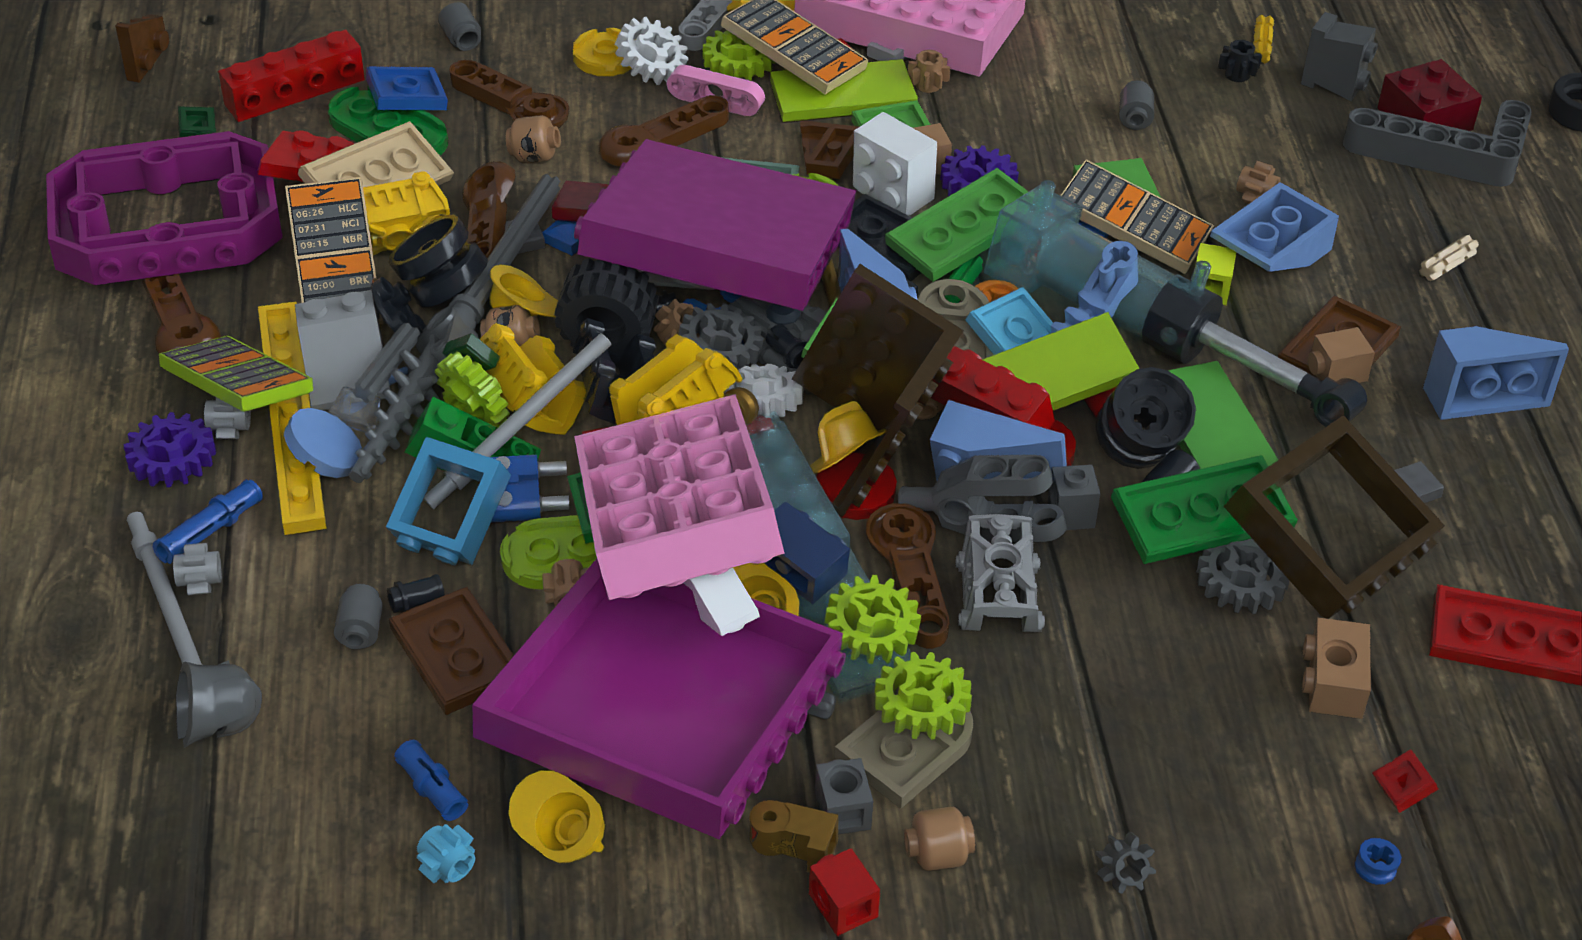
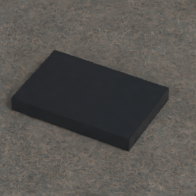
[838,194,921,281]

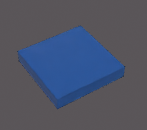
[366,66,448,110]

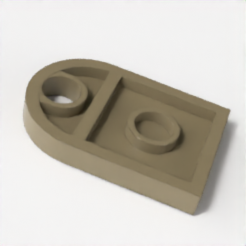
[918,279,994,359]
[834,695,973,808]

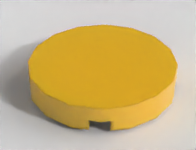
[573,28,636,76]

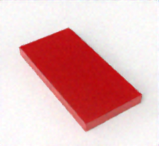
[1429,584,1582,686]

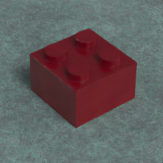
[1377,59,1483,131]

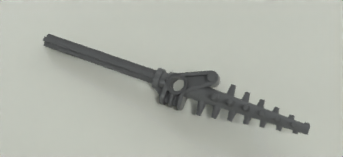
[349,173,561,483]

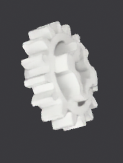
[614,17,688,85]
[723,364,803,420]

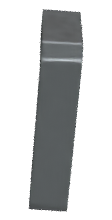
[1343,100,1532,187]

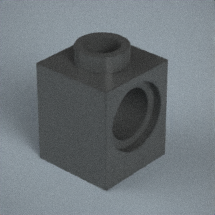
[1047,465,1100,530]
[815,758,873,835]

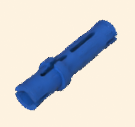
[152,479,263,564]

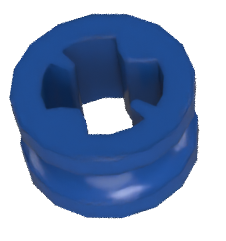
[1355,838,1402,885]

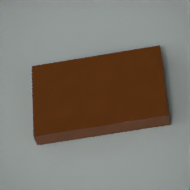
[1278,295,1401,378]
[389,586,514,715]

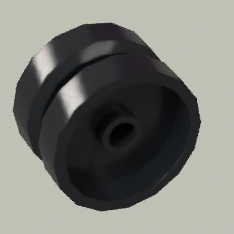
[388,214,488,307]

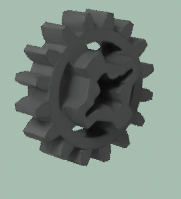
[678,303,764,369]
[1196,539,1289,614]

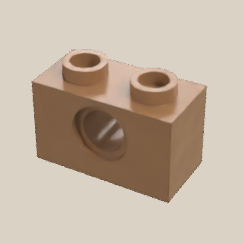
[1302,617,1371,719]

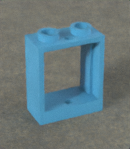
[386,437,511,565]

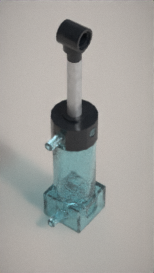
[984,180,1367,427]

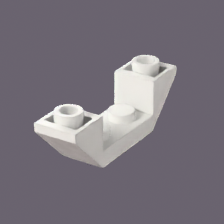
[684,567,760,636]

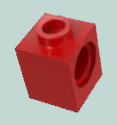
[809,848,880,936]

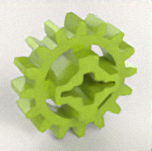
[703,30,775,81]
[435,352,510,428]
[824,575,921,664]
[875,652,972,740]

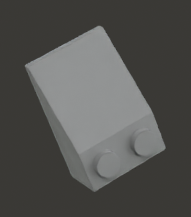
[295,290,390,410]

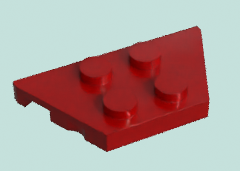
[257,131,354,181]

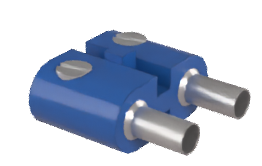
[490,454,569,522]

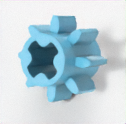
[417,824,475,883]

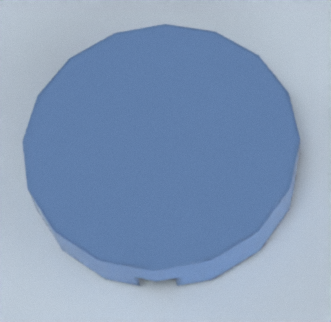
[284,408,362,478]

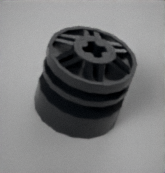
[1095,367,1196,469]

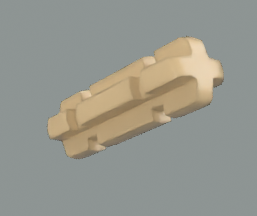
[1419,235,1479,281]

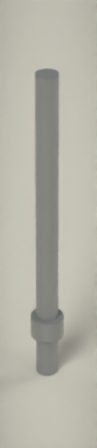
[423,333,612,510]
[127,512,202,665]

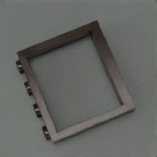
[1223,415,1445,619]

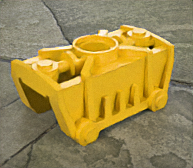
[363,171,450,256]
[480,323,586,435]
[609,334,743,425]

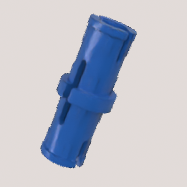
[394,740,468,821]

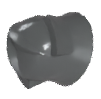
[176,660,262,748]

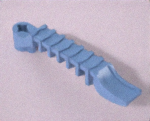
[1041,241,1138,337]

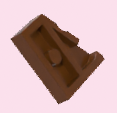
[115,14,169,83]
[800,120,859,179]

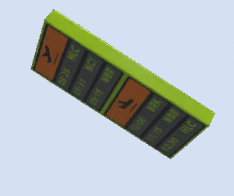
[159,335,313,412]

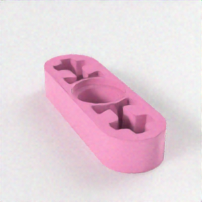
[667,65,765,116]

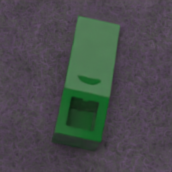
[404,397,541,470]

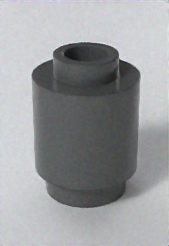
[438,2,481,51]
[1119,80,1154,130]
[334,584,383,649]

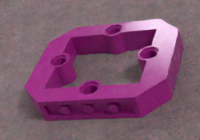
[46,131,283,285]

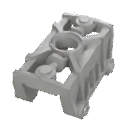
[956,514,1045,632]

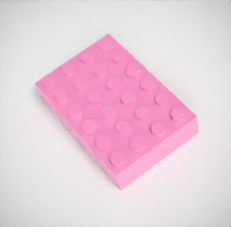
[794,0,1026,77]
[574,394,785,600]

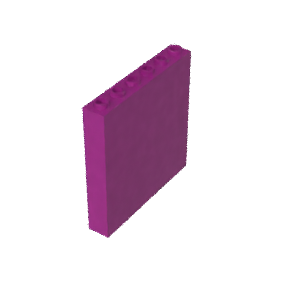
[574,139,856,311]
[472,558,846,839]

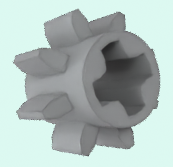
[204,397,251,439]
[173,543,222,595]

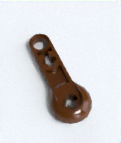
[449,60,569,129]
[599,95,729,167]
[462,161,516,258]
[142,274,221,353]
[866,503,950,649]

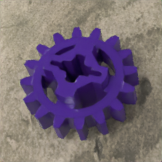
[940,145,1019,196]
[124,412,216,488]

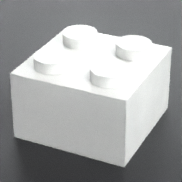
[853,112,937,216]

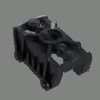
[573,318,656,425]

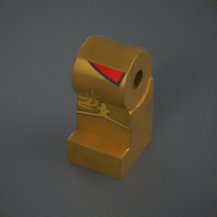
[749,800,838,872]

